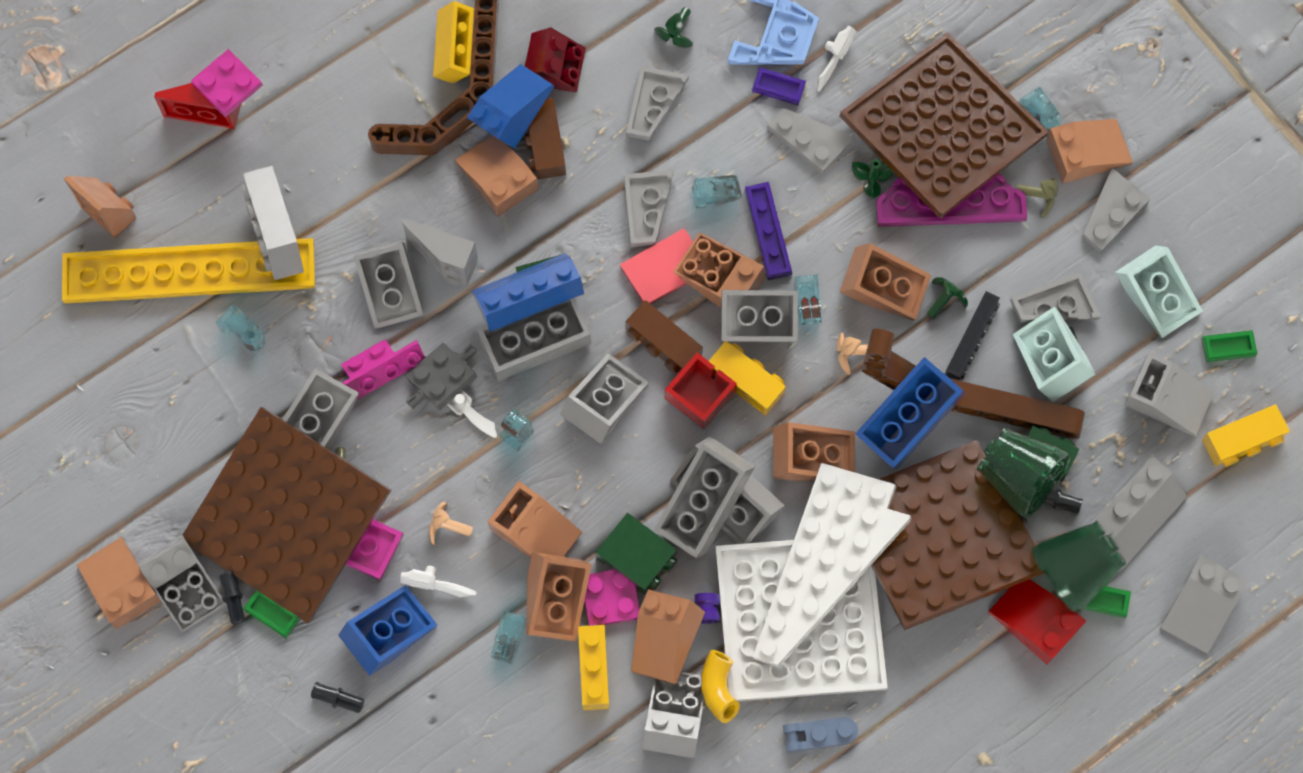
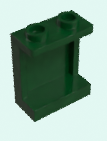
[595,512,678,595]

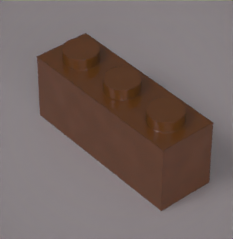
[525,98,566,180]
[625,300,703,374]

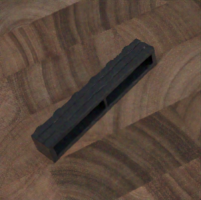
[945,291,1000,380]

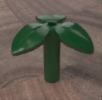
[654,7,693,48]
[852,159,893,198]
[927,277,968,319]

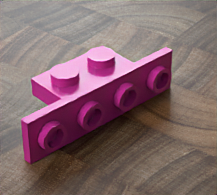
[341,339,426,400]

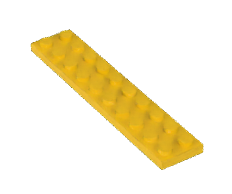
[62,238,316,304]

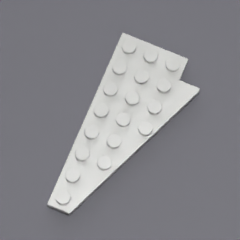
[753,463,911,667]

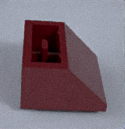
[524,27,586,92]

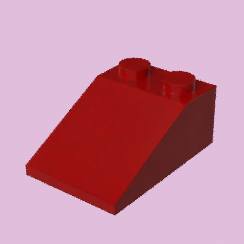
[154,83,241,129]
[988,579,1086,665]

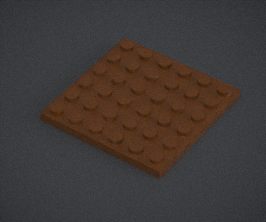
[839,32,1049,219]
[182,407,392,623]
[871,440,1048,631]

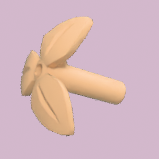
[836,333,867,375]
[429,502,473,545]

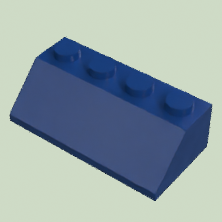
[472,253,584,332]
[855,357,966,469]

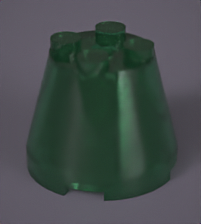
[977,428,1070,519]
[1032,520,1127,612]

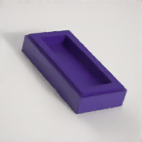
[752,67,806,106]

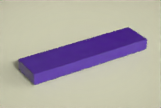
[744,182,792,280]

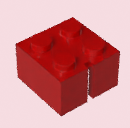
[664,352,737,430]

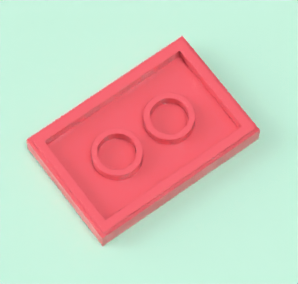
[620,228,693,304]

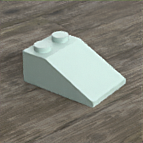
[1115,245,1203,338]
[1013,307,1096,402]

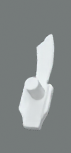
[817,26,857,92]
[447,390,497,438]
[400,566,477,597]

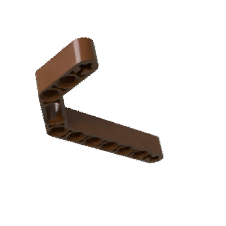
[368,0,499,155]
[862,329,1085,439]

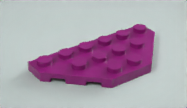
[876,174,1027,227]

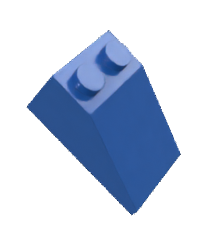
[467,64,554,149]
[338,585,437,676]

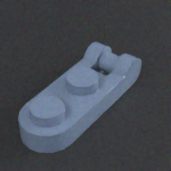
[783,717,858,753]

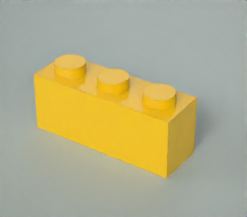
[433,1,474,84]
[709,341,786,416]
[1202,404,1290,467]
[578,625,609,711]

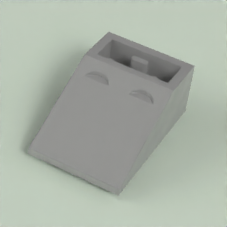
[1124,352,1214,437]
[138,535,227,633]
[642,672,704,758]

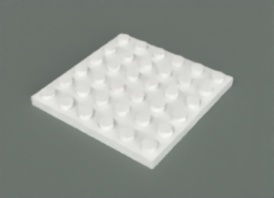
[715,540,888,701]

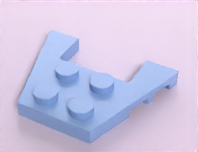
[728,0,819,65]

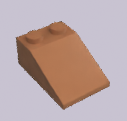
[1046,119,1133,184]
[455,135,538,217]
[64,176,136,238]
[840,243,931,320]
[773,422,855,482]
[77,537,161,630]
[526,552,592,641]
[631,590,705,685]

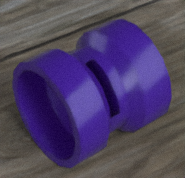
[694,593,720,624]

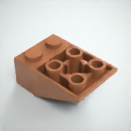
[673,232,766,308]
[487,481,582,559]

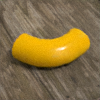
[701,650,740,723]

